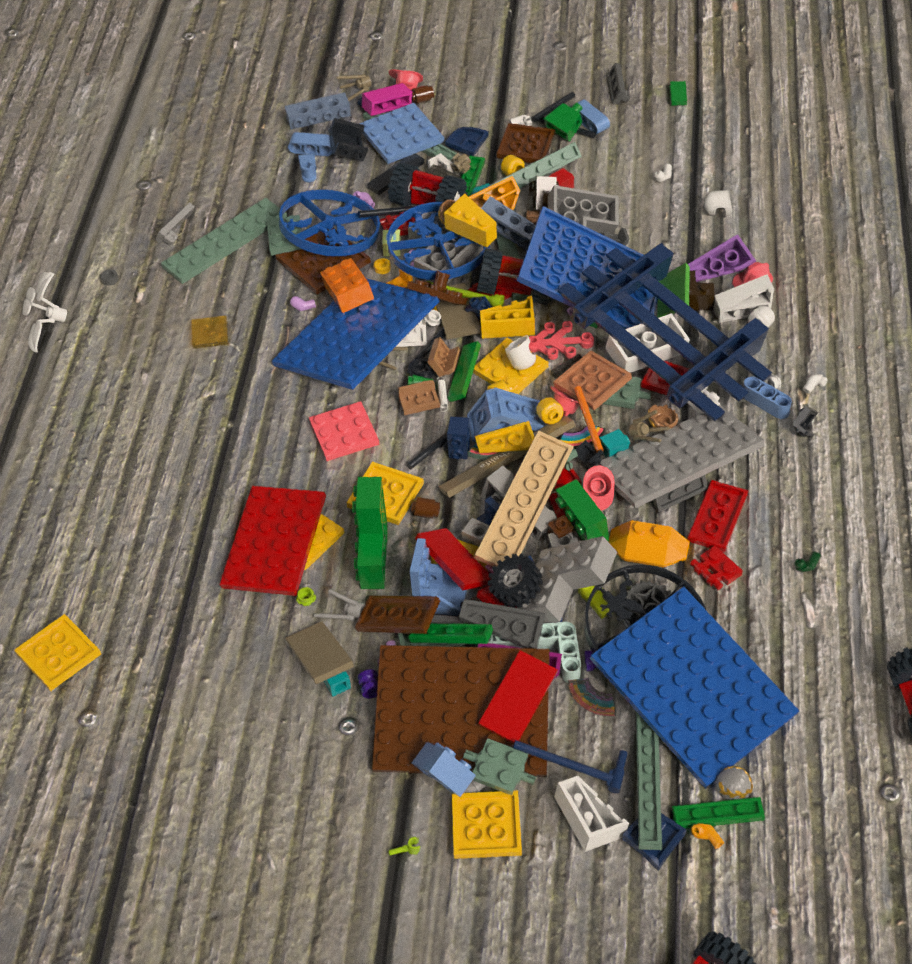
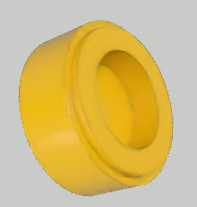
[374,258,391,274]

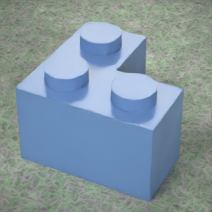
[412,742,476,797]

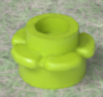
[296,587,316,606]

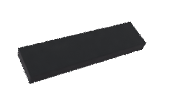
[367,153,425,195]

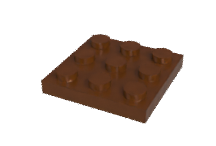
[497,123,555,163]

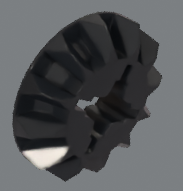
[408,358,436,379]

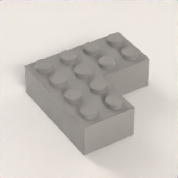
[548,185,619,234]
[408,212,483,284]
[517,536,617,623]

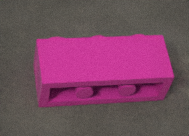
[362,83,412,116]

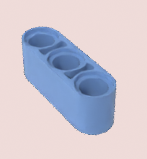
[570,100,610,135]
[288,132,333,156]
[743,377,792,419]

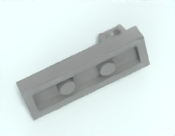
[155,203,195,245]

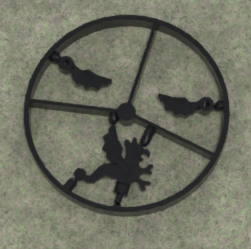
[583,565,707,654]

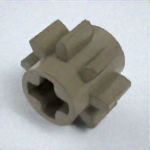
[451,153,471,174]

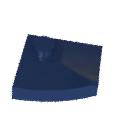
[445,127,489,156]
[622,813,686,871]

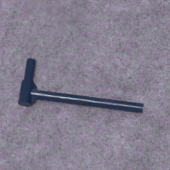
[513,740,628,793]

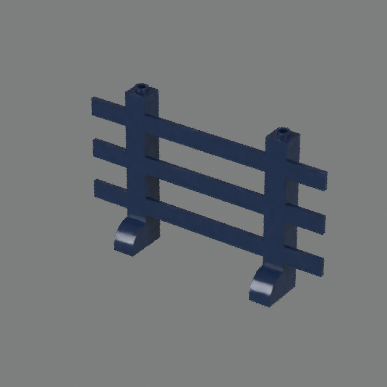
[557,243,772,422]

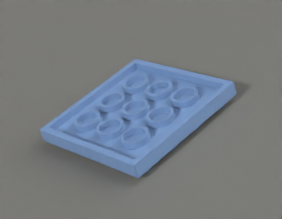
[359,103,444,164]

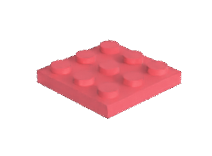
[309,401,380,461]

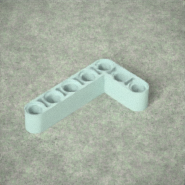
[475,622,581,684]

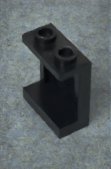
[328,118,368,162]

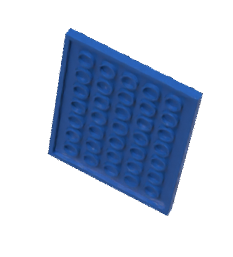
[516,206,658,329]
[272,278,440,390]
[590,587,800,789]

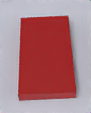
[687,480,749,553]
[415,528,491,591]
[479,650,558,744]

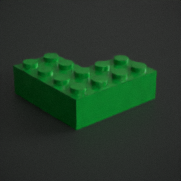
[352,477,388,589]

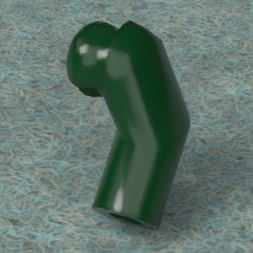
[794,551,821,573]

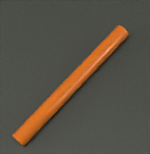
[574,386,603,453]

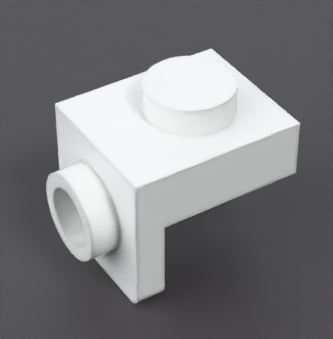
[428,153,453,176]

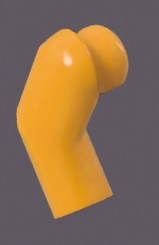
[691,824,724,849]

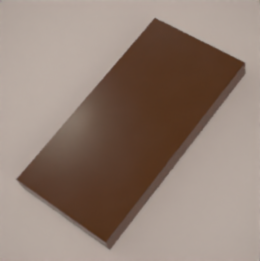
[355,595,440,634]

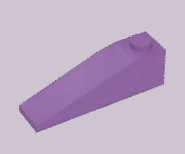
[688,234,756,282]

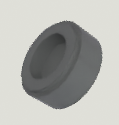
[100,269,118,286]

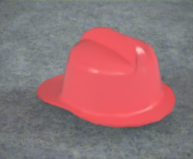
[388,69,423,91]
[733,262,773,287]
[550,386,580,417]
[583,466,615,510]

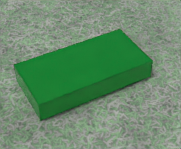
[670,81,687,106]

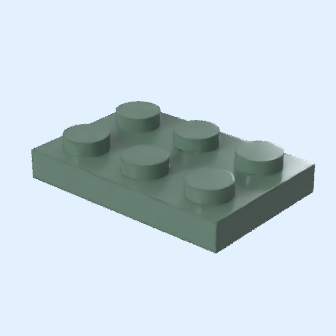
[267,215,302,255]

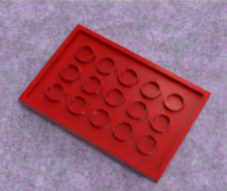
[220,486,326,596]

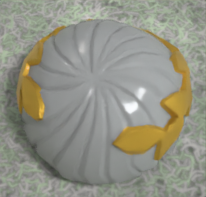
[715,766,753,800]

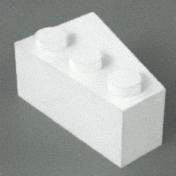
[713,274,774,323]
[554,776,629,852]

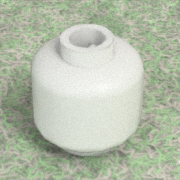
[748,305,775,328]

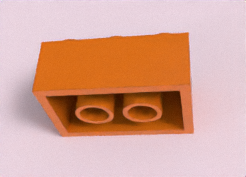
[320,258,374,313]

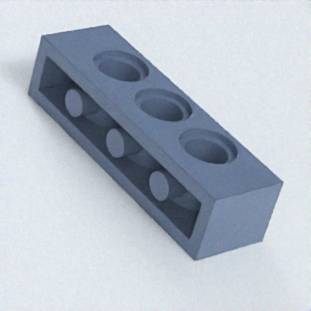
[285,92,351,130]
[481,196,535,251]

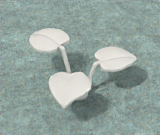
[22,272,67,353]

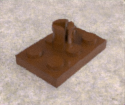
[406,271,468,305]

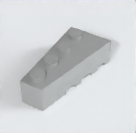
[481,466,557,540]

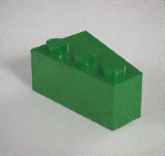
[555,479,609,541]

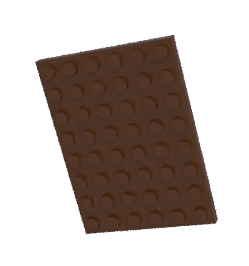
[372,645,549,777]

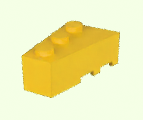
[444,193,497,247]
[480,296,535,339]

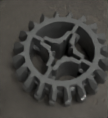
[624,579,671,624]

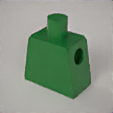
[544,102,583,142]

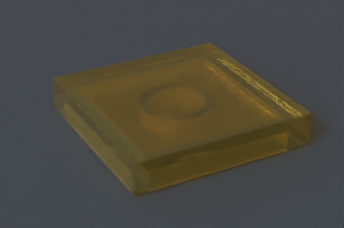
[192,315,229,349]

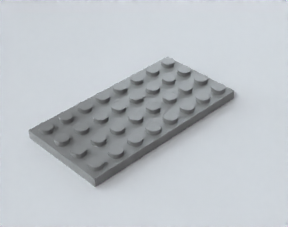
[596,405,764,508]

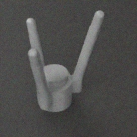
[313,589,365,621]

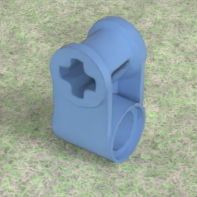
[298,153,317,182]

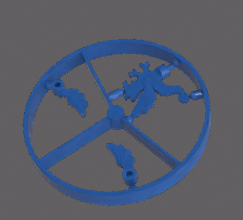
[279,190,380,256]
[387,202,490,280]

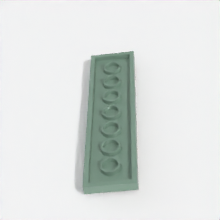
[161,198,287,284]

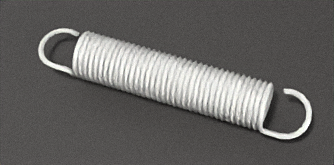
[437,377,448,412]

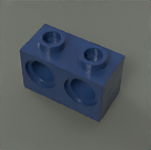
[447,416,471,460]

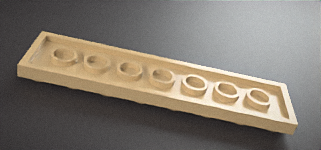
[474,430,574,567]

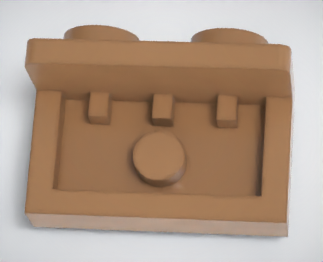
[428,337,460,377]
[398,380,440,415]

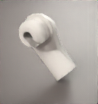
[509,115,533,126]
[654,164,672,182]
[803,374,828,394]

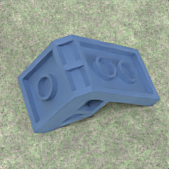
[467,388,548,442]
[410,538,467,617]

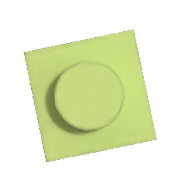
[382,229,401,256]

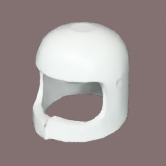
[704,190,732,217]
[505,335,536,370]

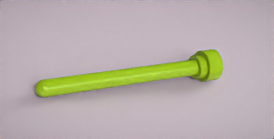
[427,281,504,307]

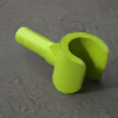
[389,837,421,855]

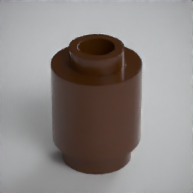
[412,85,434,104]
[411,497,440,519]

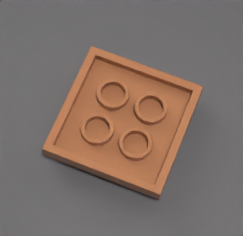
[553,351,632,410]

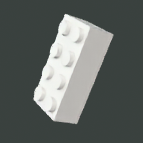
[605,313,690,373]

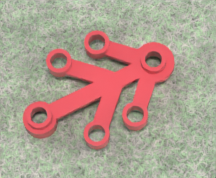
[529,321,594,360]

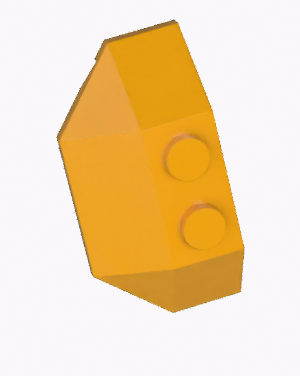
[469,176,520,211]
[608,520,690,568]

